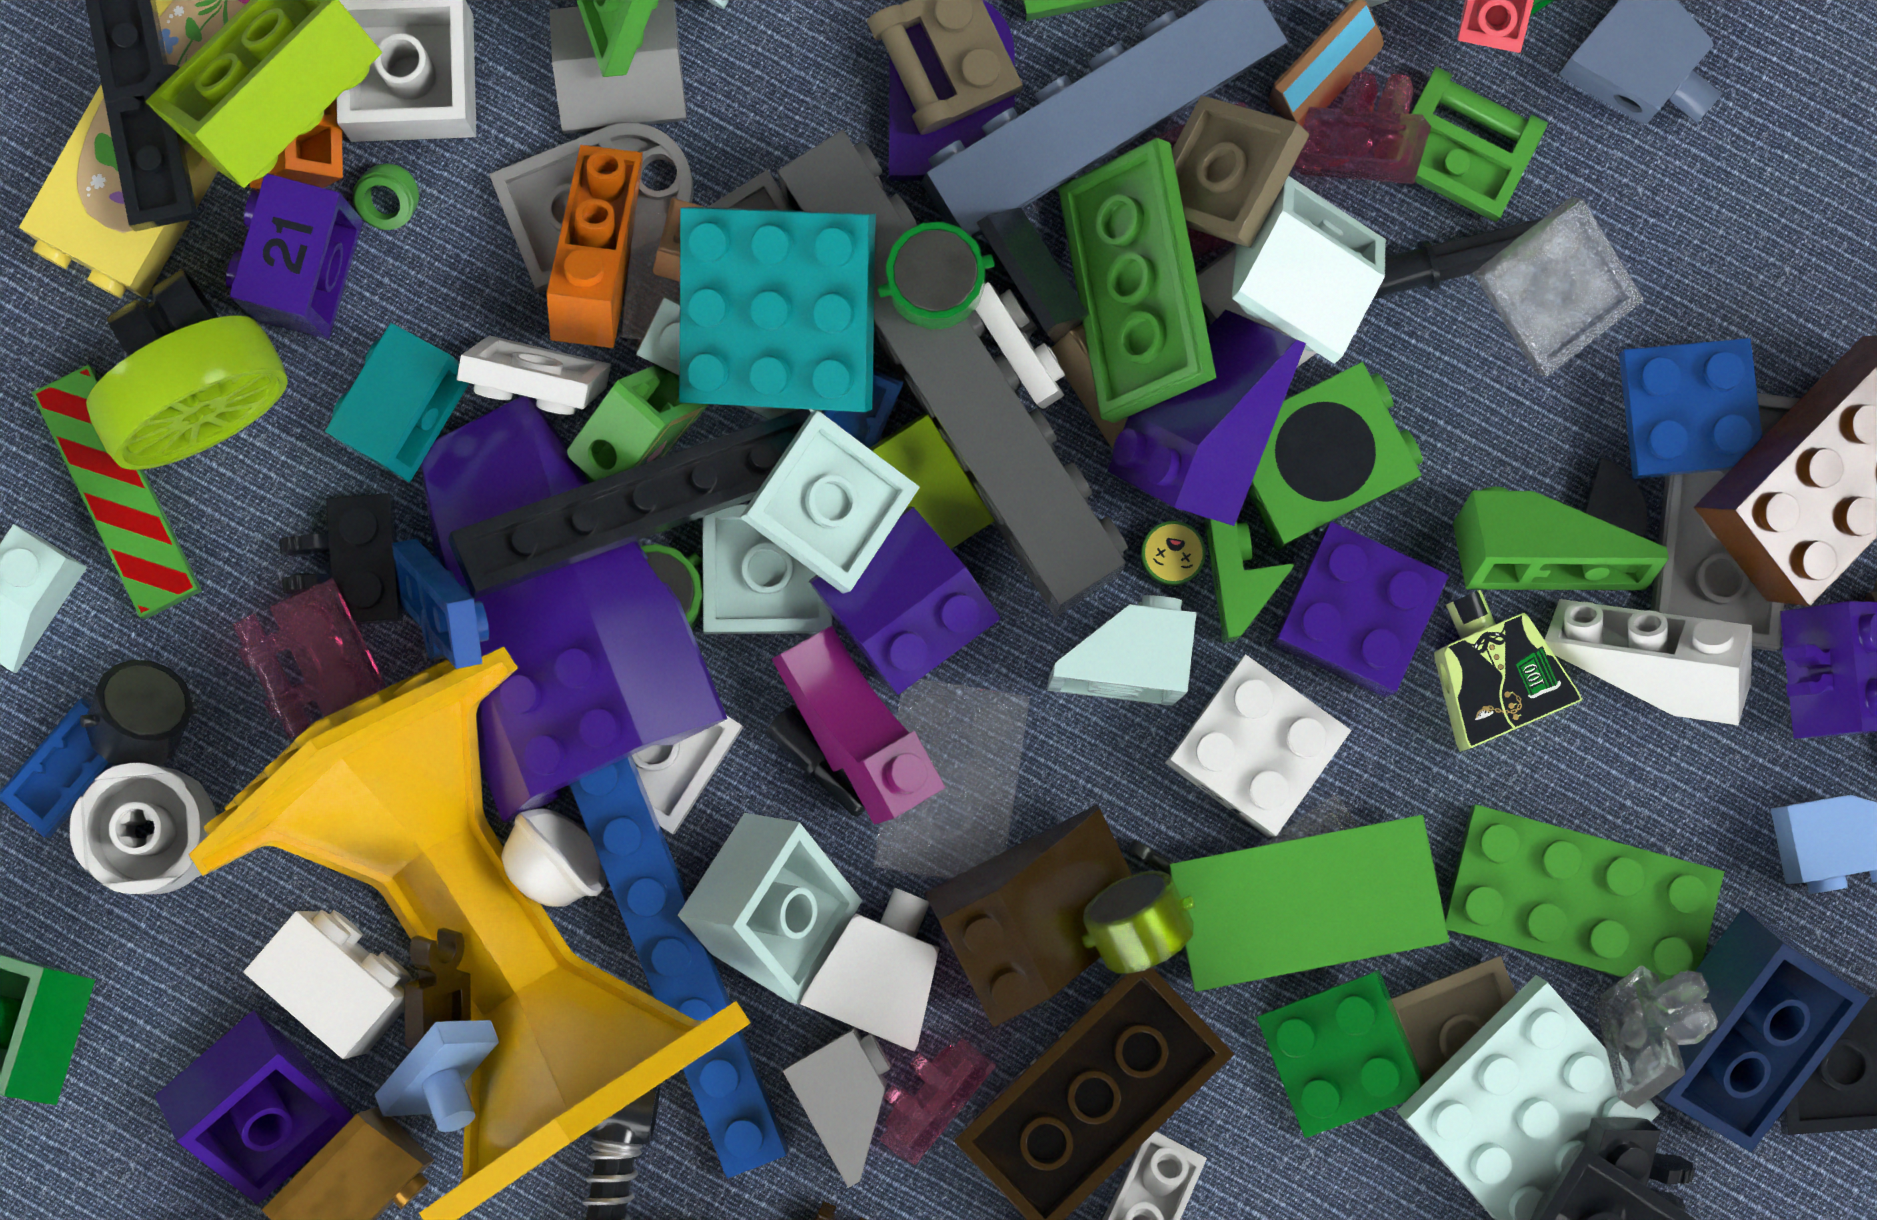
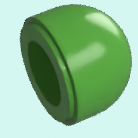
[352,163,419,230]

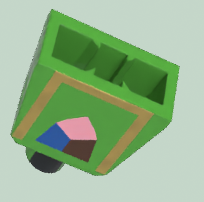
[567,365,709,483]

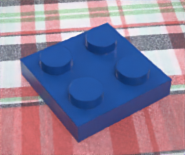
[1619,338,1762,479]

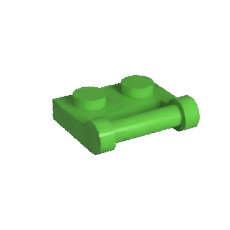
[1384,66,1548,222]

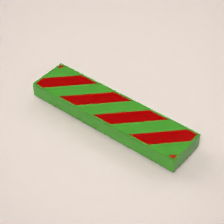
[31,364,202,620]

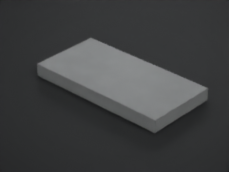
[1650,393,1800,651]

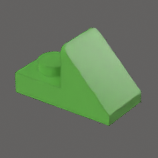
[1204,517,1295,643]

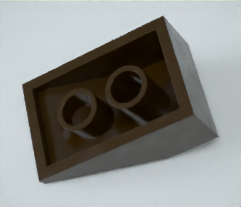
[925,804,1133,1028]

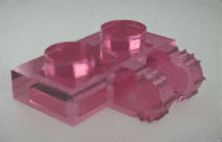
[1294,72,1431,184]
[879,1038,997,1165]

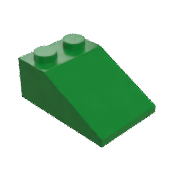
[0,952,95,1106]

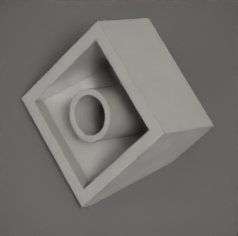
[783,1027,891,1188]

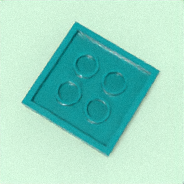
[679,207,876,412]

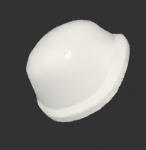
[501,809,607,907]

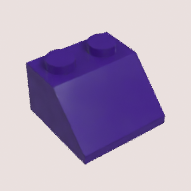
[809,506,1001,695]
[155,1010,354,1204]

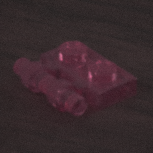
[232,577,387,739]

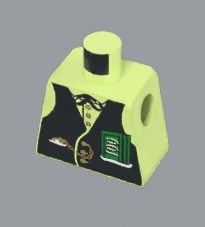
[1434,590,1582,752]

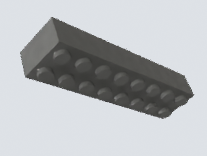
[777,129,1128,617]

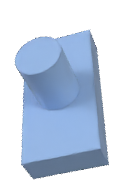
[375,1020,499,1132]

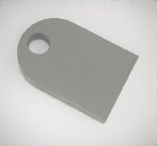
[489,122,694,293]

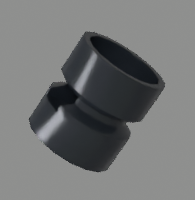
[106,268,219,356]

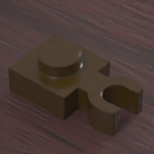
[404,927,471,1048]

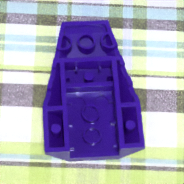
[421,396,728,822]

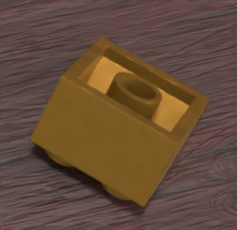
[262,1106,434,1220]

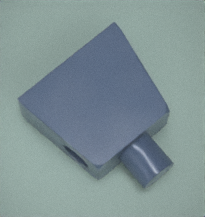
[1559,0,1722,124]

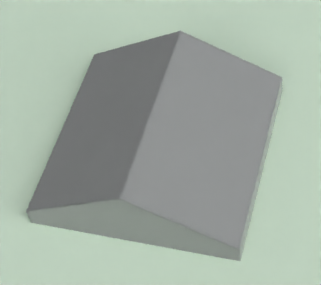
[550,0,687,134]

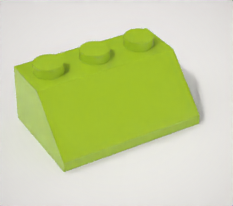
[145,0,383,188]

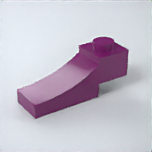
[772,626,946,825]

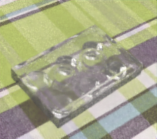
[873,679,1030,879]

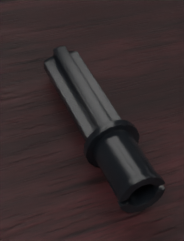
[1374,218,1554,299]

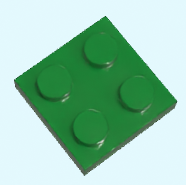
[1256,969,1425,1138]

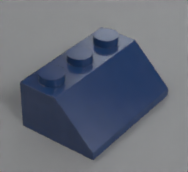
[1626,908,1870,1153]

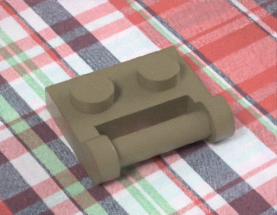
[867,0,1023,135]

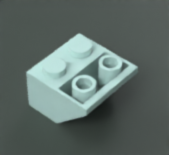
[1232,176,1386,364]

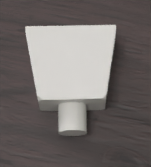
[800,888,939,1052]

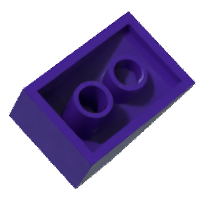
[1107,309,1306,526]

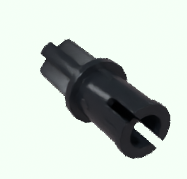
[765,704,866,817]

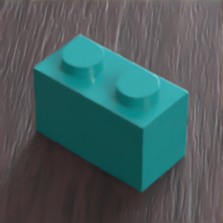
[325,322,469,482]

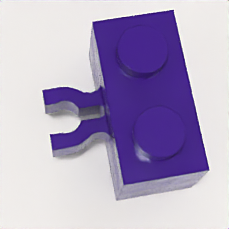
[1780,601,1877,739]

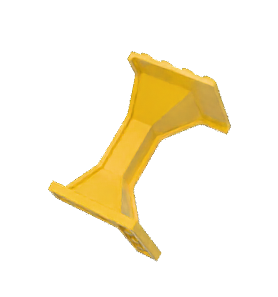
[188,646,751,1220]

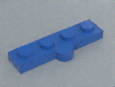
[391,539,489,669]

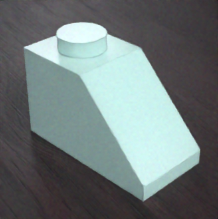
[0,524,87,673]

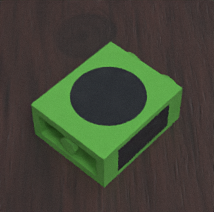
[1248,362,1423,551]

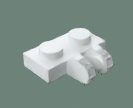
[975,282,1065,409]

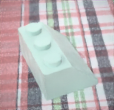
[1047,595,1196,706]

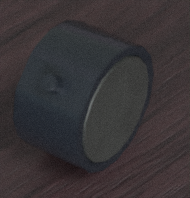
[80,660,197,766]

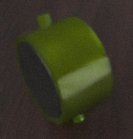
[1082,871,1195,973]

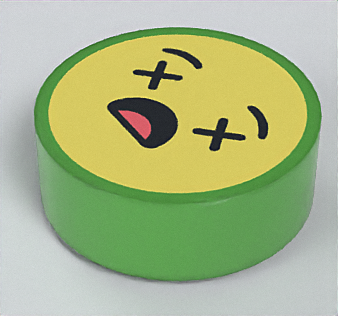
[1141,521,1206,586]

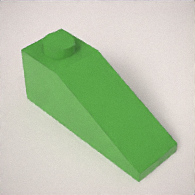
[1453,487,1669,590]

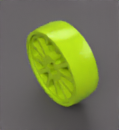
[86,315,288,470]

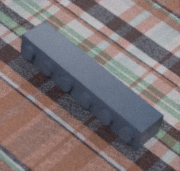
[921,0,1288,238]

